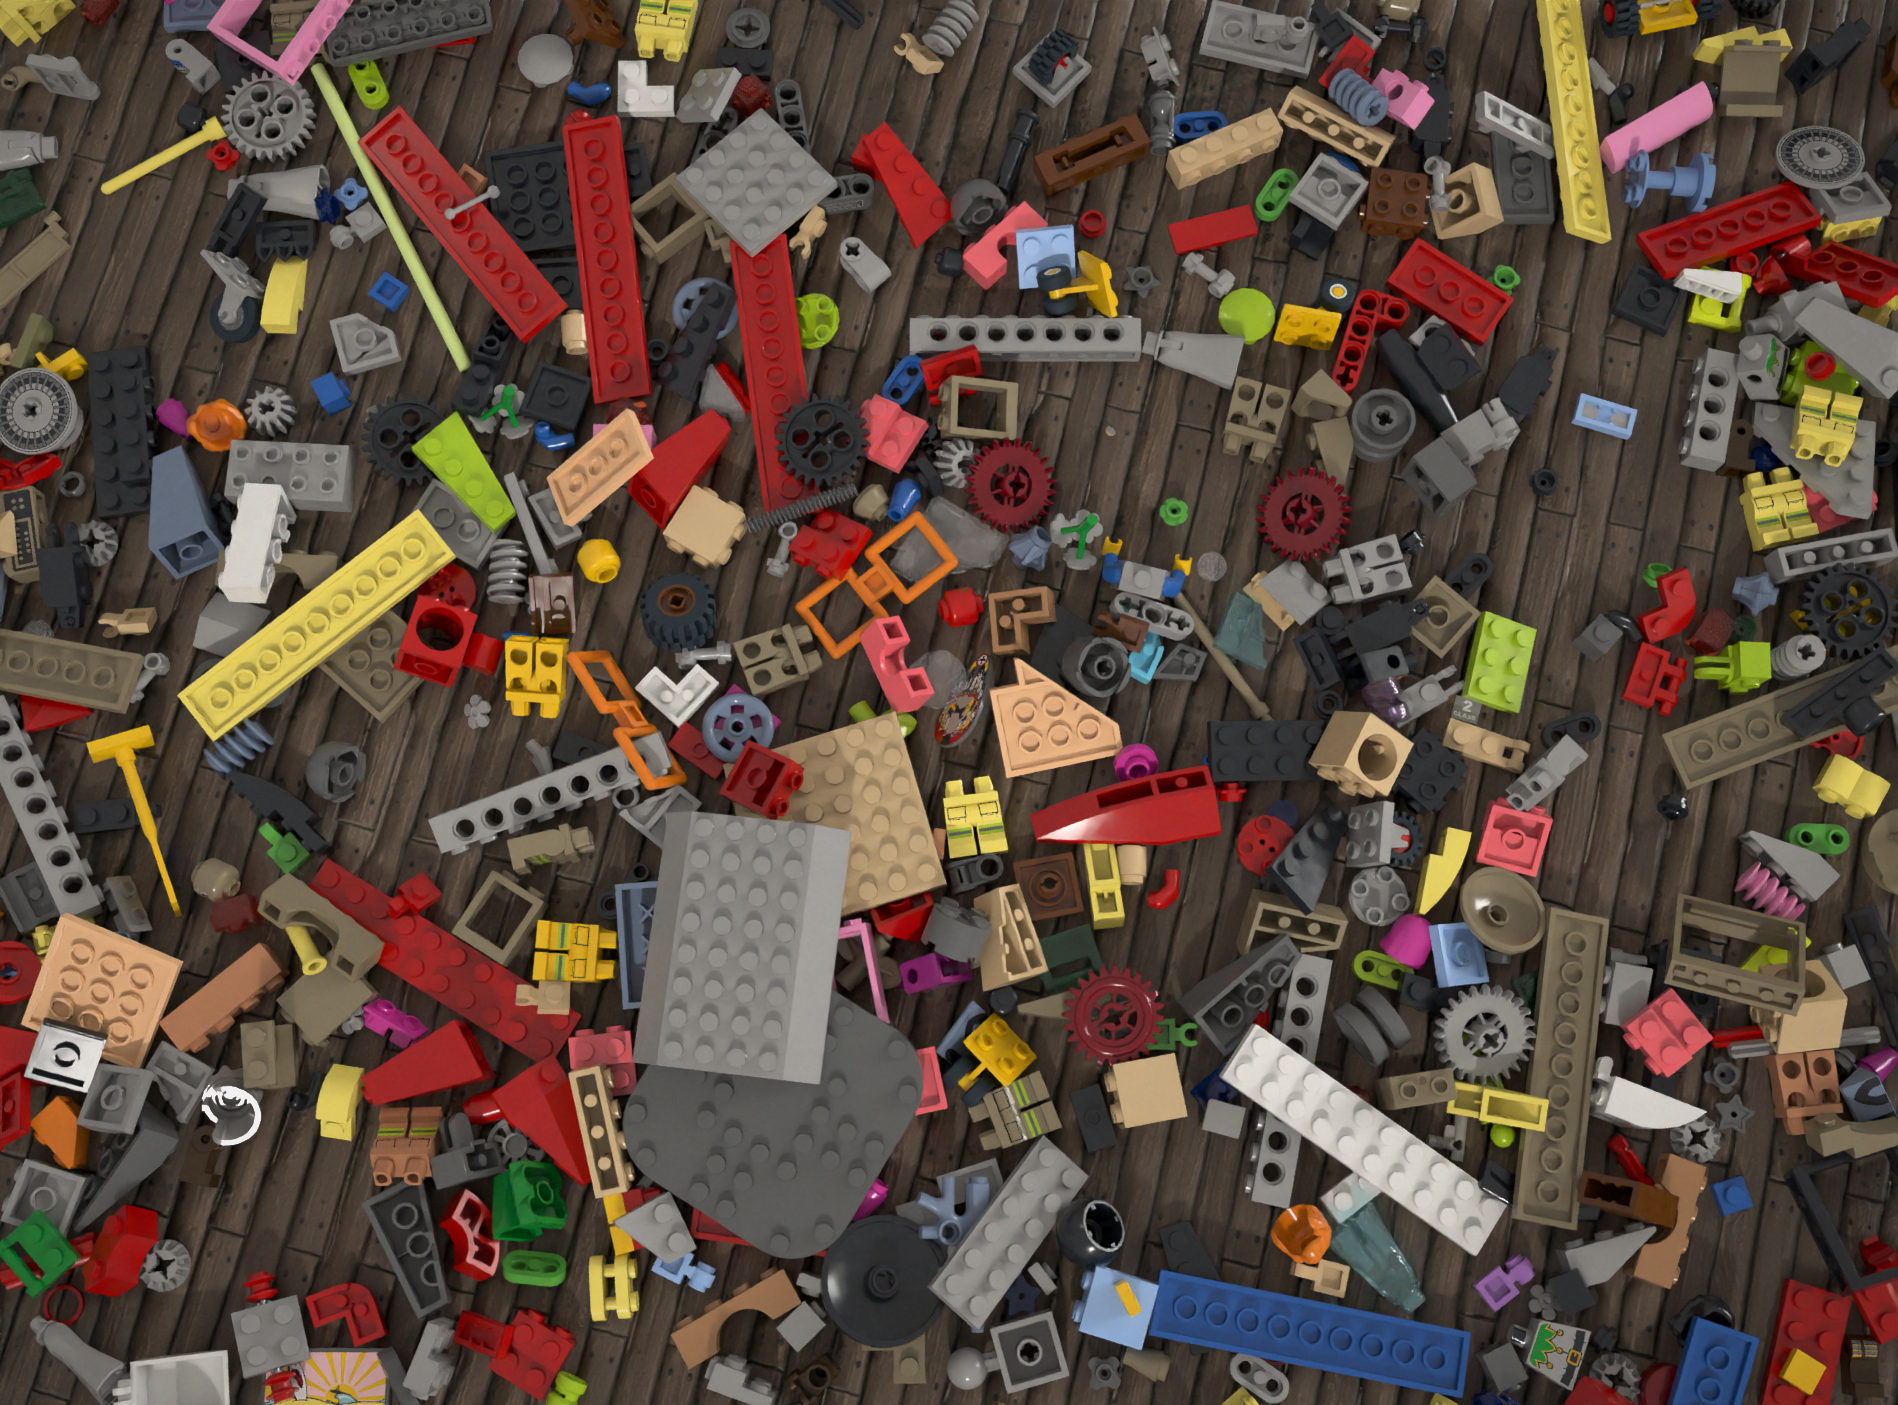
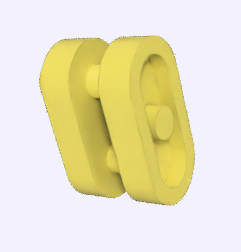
[589,1253,639,1322]

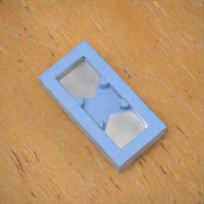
[1571,393,1638,440]

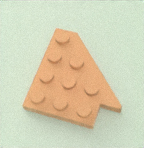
[989,657,1123,778]

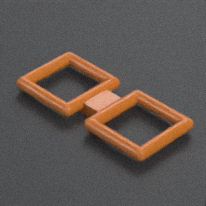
[795,511,959,659]
[567,650,687,790]

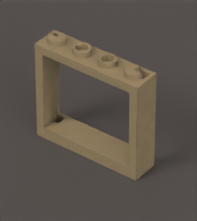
[1664,893,1806,1016]

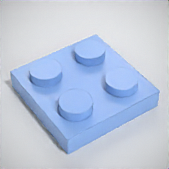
[1015,224,1076,289]
[1428,922,1489,988]

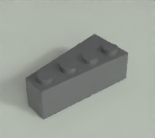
[361,1177,452,1319]

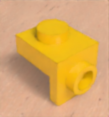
[35,348,88,383]

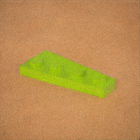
[412,411,516,533]

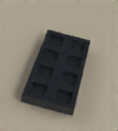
[1207,720,1327,782]

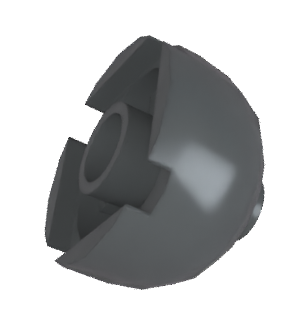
[950,179,1008,236]
[305,740,367,803]

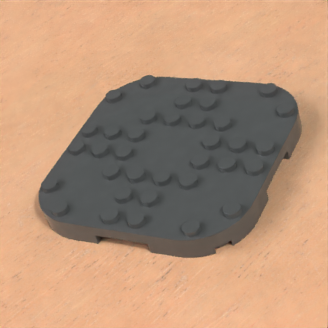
[623,989,924,1259]

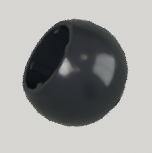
[1056,1197,1125,1269]

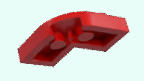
[0,452,62,491]
[1637,567,1696,645]
[305,1283,389,1347]

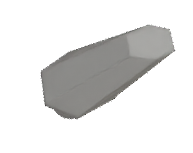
[1588,57,1617,96]
[525,739,554,776]

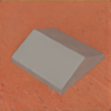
[193,592,273,658]

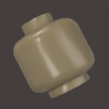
[1376,0,1421,22]
[191,858,240,902]

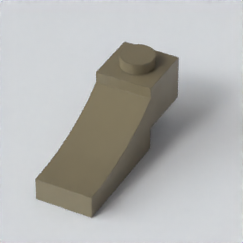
[1803,1112,1898,1159]

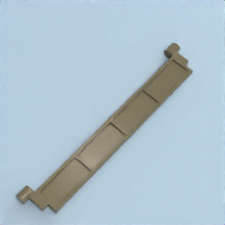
[0,210,71,310]

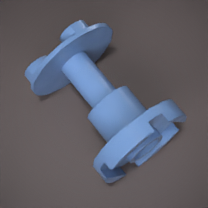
[1623,149,1716,212]

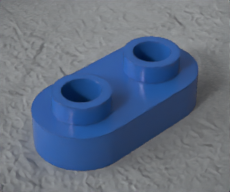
[1174,111,1228,144]
[882,355,924,408]

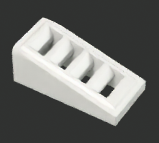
[1673,268,1742,304]

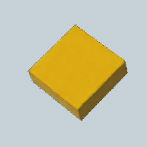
[1113,1279,1142,1317]
[1779,1348,1826,1395]

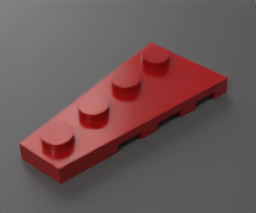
[862,122,952,249]

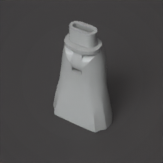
[0,130,58,171]
[227,164,330,220]
[1142,330,1245,390]
[30,1315,129,1405]

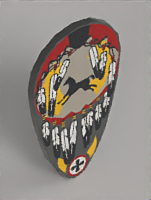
[934,653,993,748]

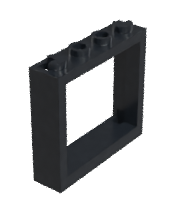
[1783,1145,1898,1298]

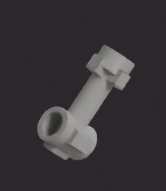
[1424,155,1451,212]
[1182,252,1235,298]
[766,521,799,578]
[675,641,733,670]
[130,652,170,704]

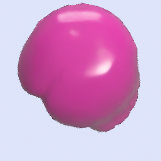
[1379,913,1432,970]

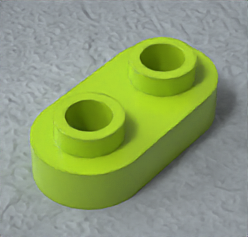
[348,60,389,109]
[1351,950,1414,991]

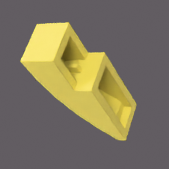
[1692,26,1793,65]
[260,256,308,334]
[1413,827,1472,916]
[1082,843,1125,930]
[1446,1079,1549,1132]

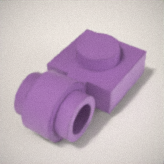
[1473,1253,1536,1312]

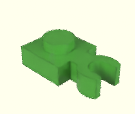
[1146,1019,1197,1051]

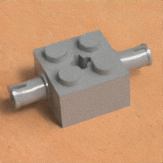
[1745,281,1861,347]

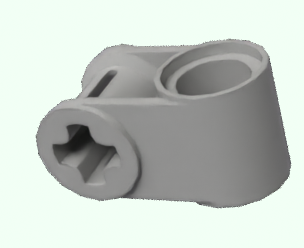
[840,237,891,294]

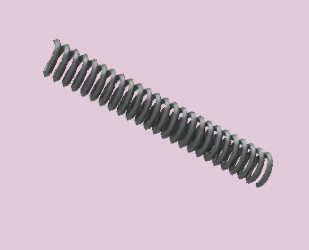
[744,481,859,535]

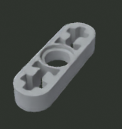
[1109,592,1194,641]

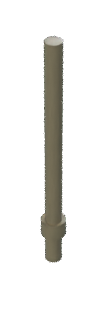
[1171,591,1273,721]

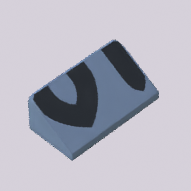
[936,1001,989,1065]
[1839,1067,1898,1122]

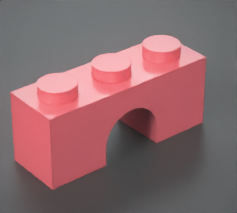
[963,201,1048,290]
[859,615,935,714]

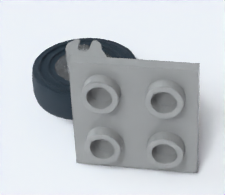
[200,249,266,344]

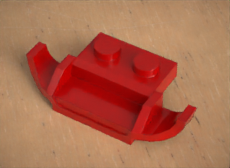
[1851,1234,1898,1344]

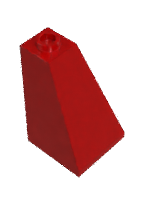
[627,408,731,532]
[361,1020,496,1106]

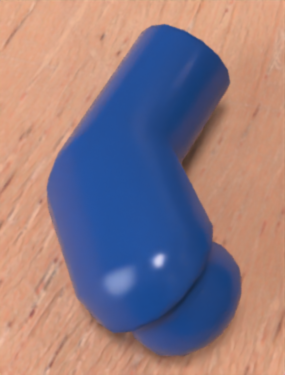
[568,81,611,106]
[534,421,576,451]

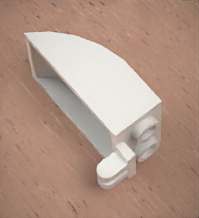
[1589,1056,1707,1129]
[112,1350,230,1405]

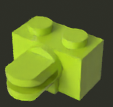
[1693,641,1771,695]

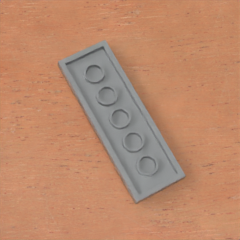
[927,1135,1089,1330]

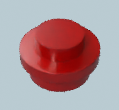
[1078,210,1107,239]
[1729,251,1759,277]
[1805,352,1836,381]

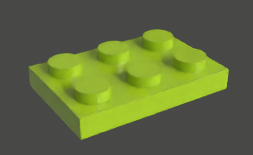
[1461,611,1537,715]

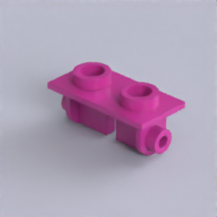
[362,998,430,1050]

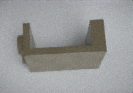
[1716,39,1791,118]
[276,949,381,1047]
[240,1020,299,1090]

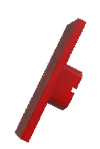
[1167,204,1259,255]

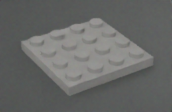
[675,108,838,258]

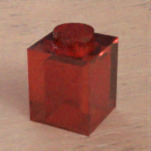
[1684,607,1738,656]

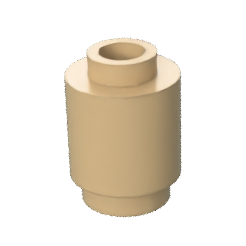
[560,310,588,355]
[1116,844,1147,885]

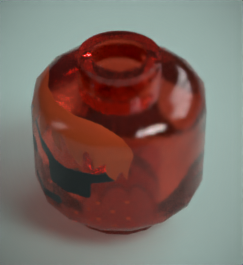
[607,396,652,425]

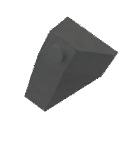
[1177,933,1302,1057]
[73,1100,179,1231]

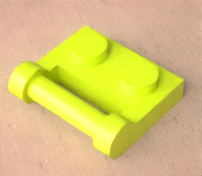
[1687,266,1752,333]

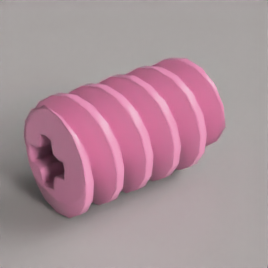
[1734,861,1806,921]

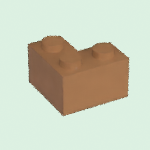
[988,586,1056,658]

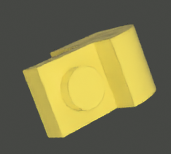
[316,1064,364,1141]

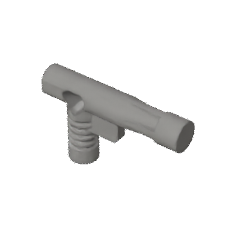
[1426,1114,1468,1162]

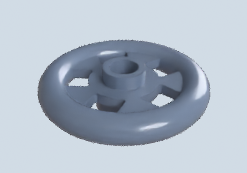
[672,277,739,340]
[702,693,774,764]

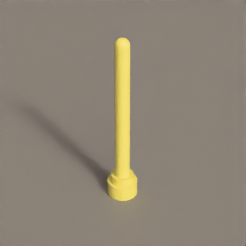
[101,116,228,194]

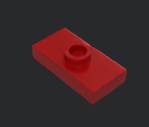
[667,722,727,781]
[453,1310,514,1360]

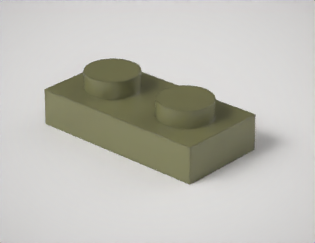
[10,313,54,371]

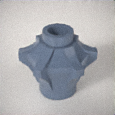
[1008,526,1053,571]
[1731,572,1779,616]

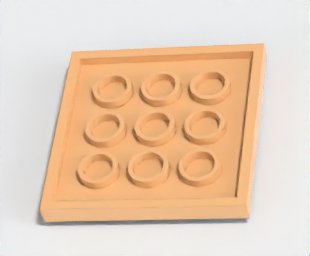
[21,912,183,1069]

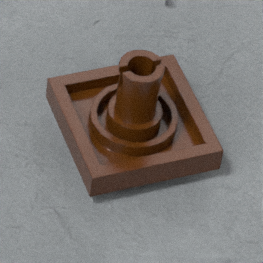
[565,0,627,49]
[1012,852,1084,922]

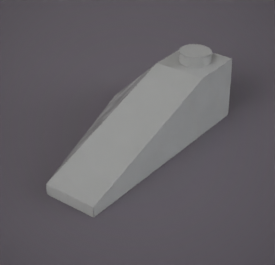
[1792,297,1898,399]

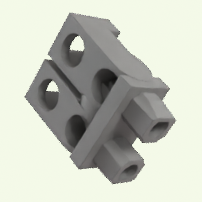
[1322,534,1412,607]
[1506,734,1589,812]

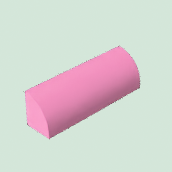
[1599,81,1713,174]

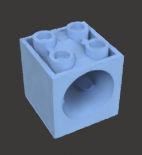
[1071,1265,1159,1350]

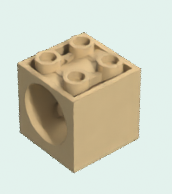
[1308,711,1414,798]
[1749,959,1848,1055]
[1104,1053,1188,1129]

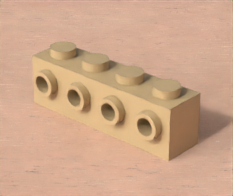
[1277,85,1396,168]
[1165,108,1283,190]
[568,1062,635,1199]

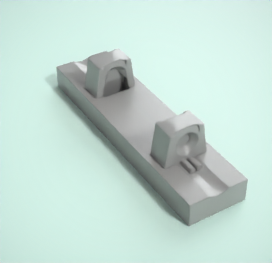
[1475,90,1556,160]

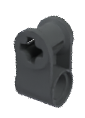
[943,853,1004,896]

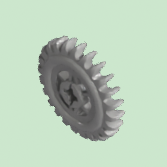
[1433,984,1536,1086]

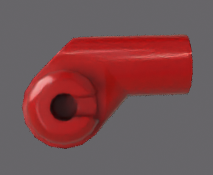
[1147,869,1180,910]

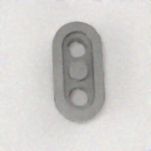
[1229,1353,1289,1403]

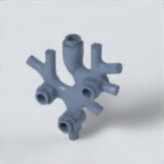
[916,1177,1022,1333]

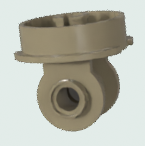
[1861,809,1898,895]

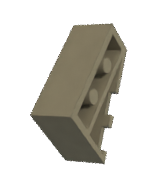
[1236,888,1348,957]

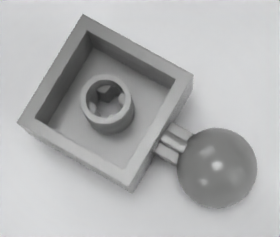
[947,1308,1070,1394]

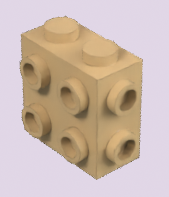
[663,485,747,570]

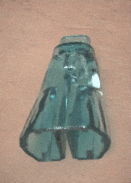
[1329,1202,1426,1314]

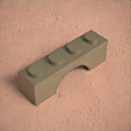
[215,550,346,593]
[257,872,385,983]

